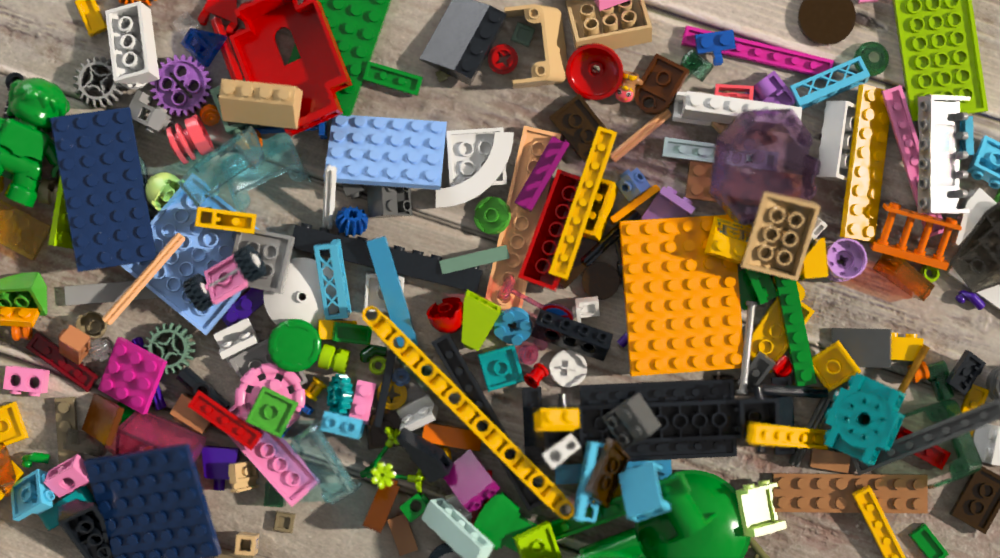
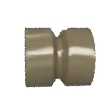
[37,179,59,205]

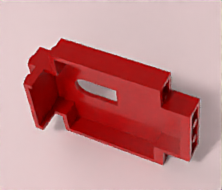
[229,0,353,136]

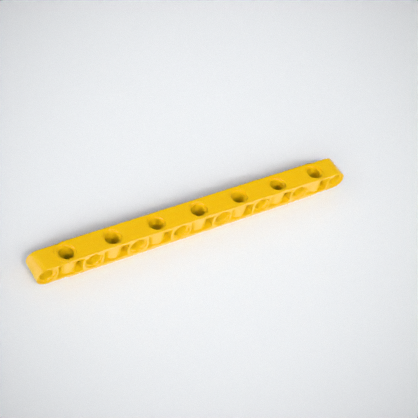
[362,306,575,519]

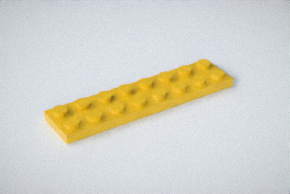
[840,84,890,243]

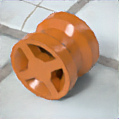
[11,326,33,341]
[907,361,930,383]

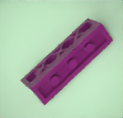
[514,136,570,212]

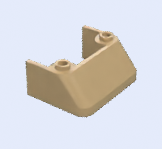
[504,4,567,89]

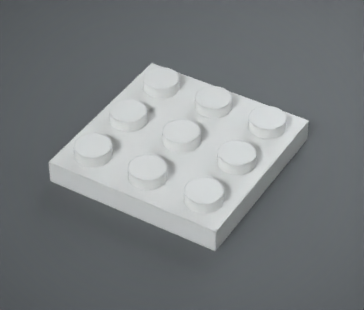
[446,127,507,187]

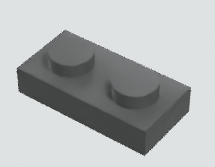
[737,351,775,393]

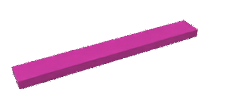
[681,25,834,78]

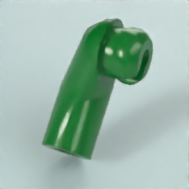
[21,452,50,468]

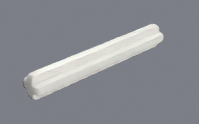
[322,165,337,229]

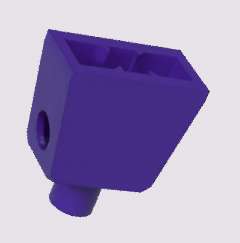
[201,446,241,491]

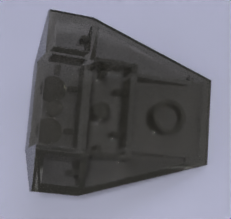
[949,201,1000,293]

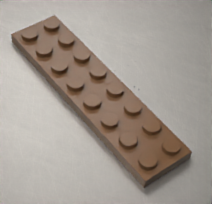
[772,473,928,514]

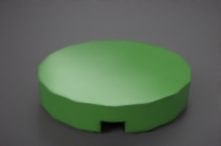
[474,196,511,235]

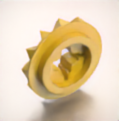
[377,379,408,410]

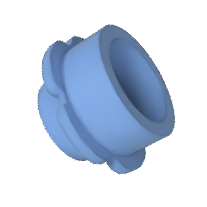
[392,368,410,386]

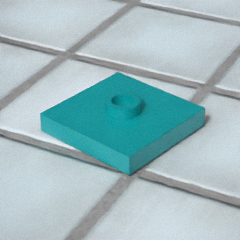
[478,344,525,392]

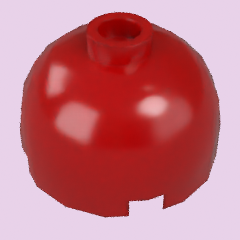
[427,297,464,333]

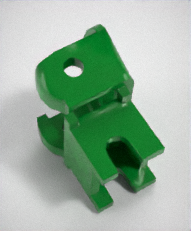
[474,491,537,553]

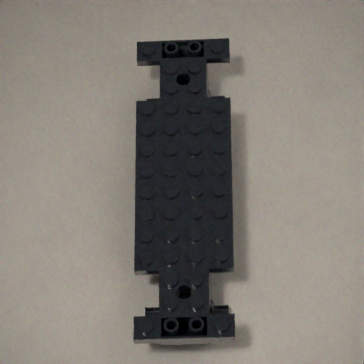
[522,376,795,465]

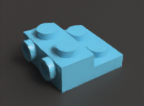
[967,135,1000,189]
[10,469,55,521]

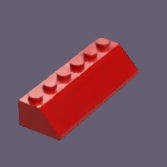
[518,169,581,293]

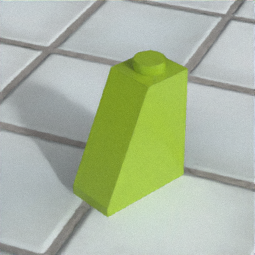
[461,289,501,351]

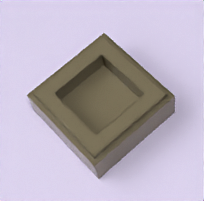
[273,511,296,533]

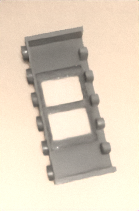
[917,95,970,213]

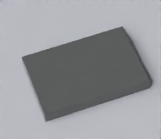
[832,328,892,368]

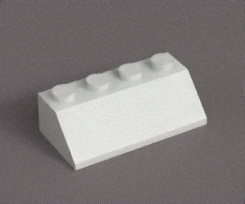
[105,1,160,84]
[816,101,856,182]

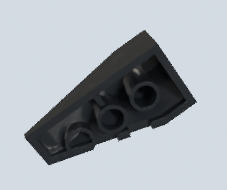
[58,499,113,558]

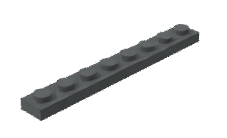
[851,398,1000,475]

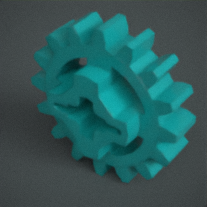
[327,374,353,415]

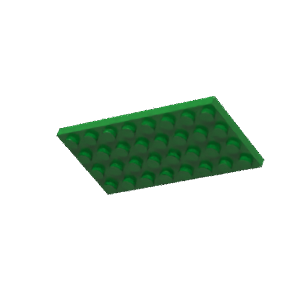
[288,0,391,116]

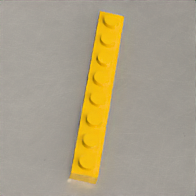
[549,126,617,280]

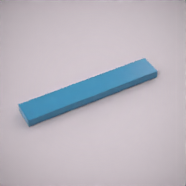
[366,235,419,348]

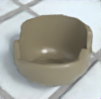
[75,311,107,340]

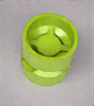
[318,344,351,375]

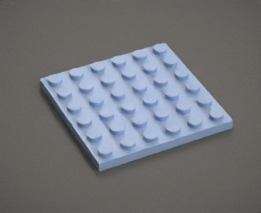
[121,174,260,335]

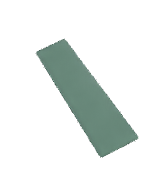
[439,245,510,274]

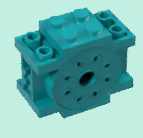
[824,373,906,465]

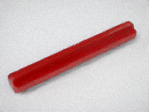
[210,17,243,81]

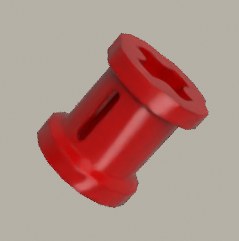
[524,363,549,388]

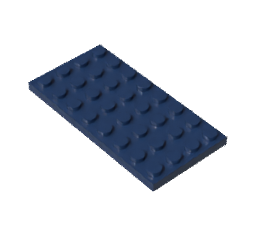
[50,107,156,272]

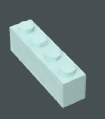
[421,497,494,558]

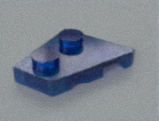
[181,28,228,67]

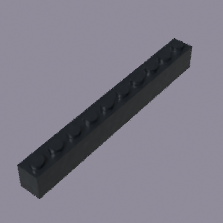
[293,223,483,293]
[431,333,544,511]

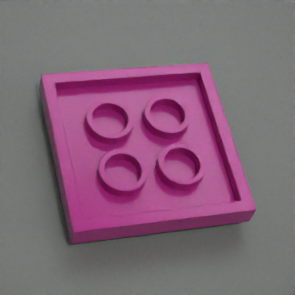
[98,337,167,414]

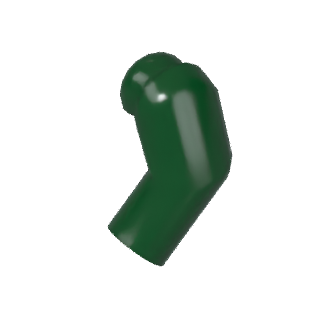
[360,344,387,363]

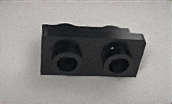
[945,350,986,395]

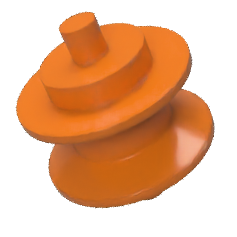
[200,104,220,126]

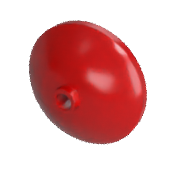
[566,43,624,100]

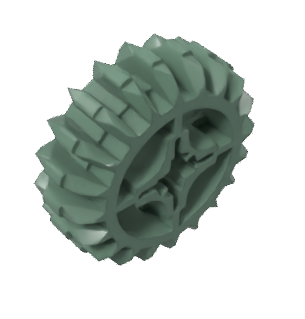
[143,323,196,374]

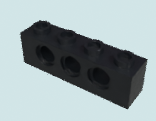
[531,309,613,361]

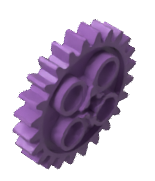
[150,54,213,117]

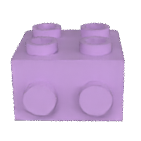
[641,186,695,220]

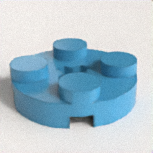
[494,307,533,346]

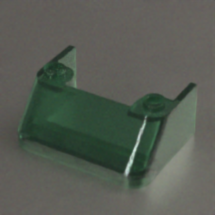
[903,399,982,489]

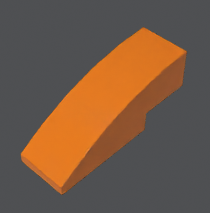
[422,422,482,451]

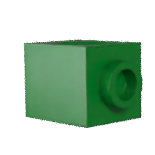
[399,492,430,523]

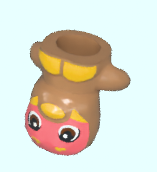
[615,71,643,103]

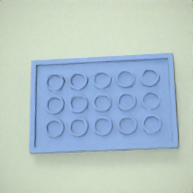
[323,115,447,190]

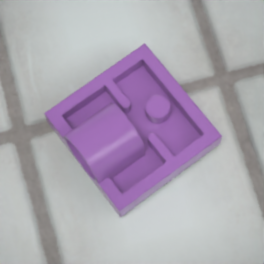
[744,71,796,106]

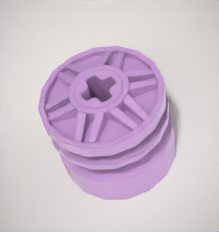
[826,238,867,282]

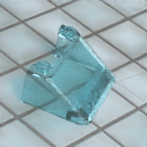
[222,133,312,213]

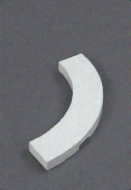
[435,132,514,208]

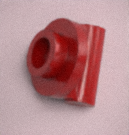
[771,354,793,377]

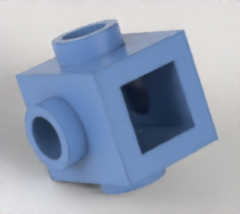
[615,168,650,202]

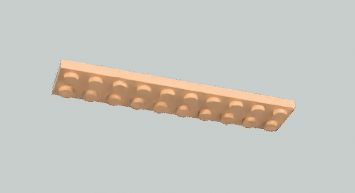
[485,126,561,310]

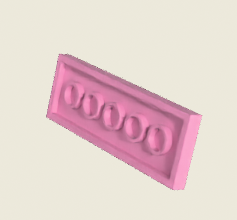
[226,402,321,507]

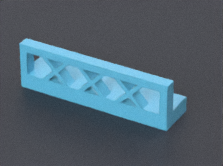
[789,56,870,110]
[314,239,352,320]
[572,440,605,523]

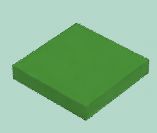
[245,386,298,438]

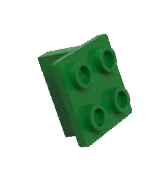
[738,268,778,311]

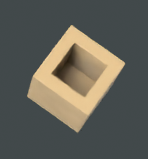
[235,532,260,556]

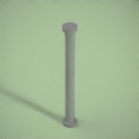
[737,301,758,395]

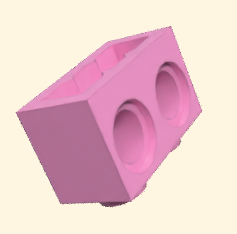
[3,366,50,397]

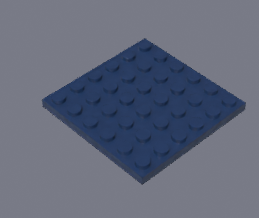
[84,443,222,558]

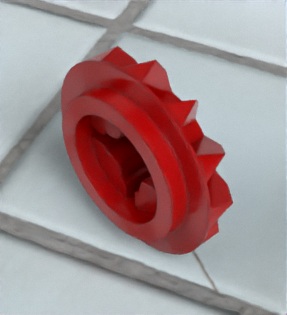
[488,44,518,75]

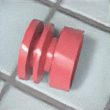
[166,114,214,165]

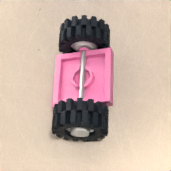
[183,244,267,312]

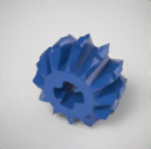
[335,206,368,237]

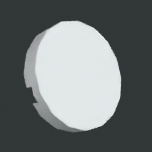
[549,349,587,387]

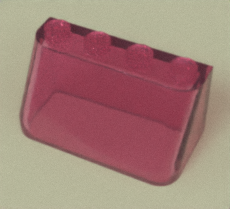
[115,411,206,462]

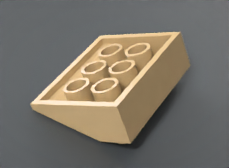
[565,0,652,50]
[741,191,821,281]

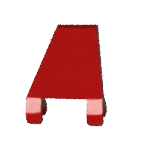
[198,0,238,36]

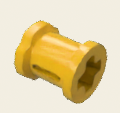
[305,376,327,402]

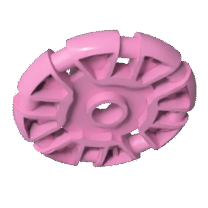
[235,363,306,433]

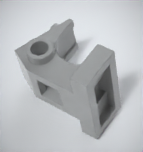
[129,89,175,135]

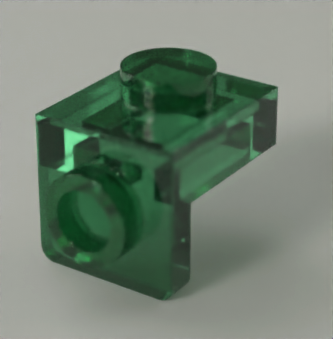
[680,49,714,82]

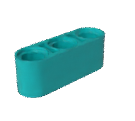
[38,485,96,531]

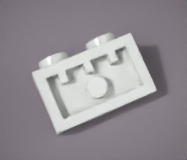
[396,394,439,432]

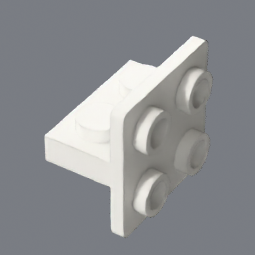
[213,318,261,367]
[969,424,1000,466]

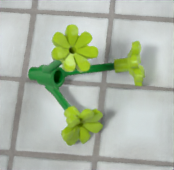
[360,426,425,493]

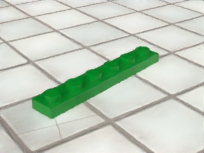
[774,275,817,386]

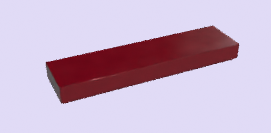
[26,332,100,392]

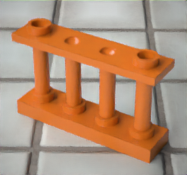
[869,202,962,271]

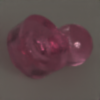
[518,338,548,365]

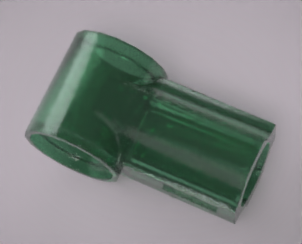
[927,360,954,401]

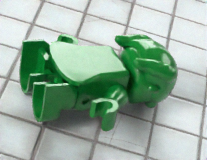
[0,78,70,208]

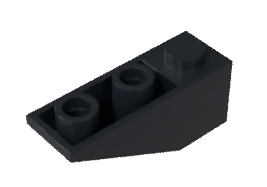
[397,427,453,483]

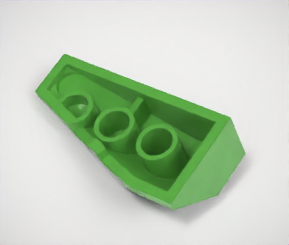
[0,272,48,316]

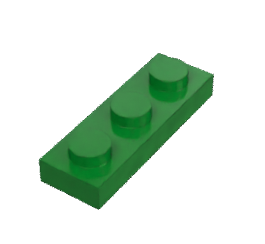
[363,61,423,97]

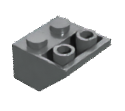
[367,185,413,218]
[601,393,661,450]

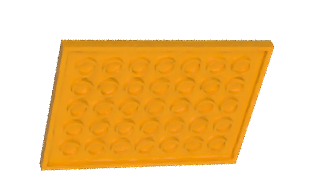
[619,214,743,376]

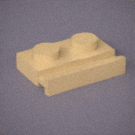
[228,460,259,493]

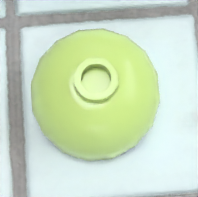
[145,172,183,211]

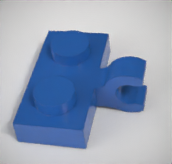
[694,30,736,66]

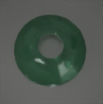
[854,42,889,77]

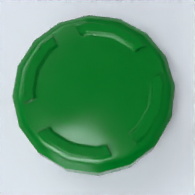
[268,319,321,372]

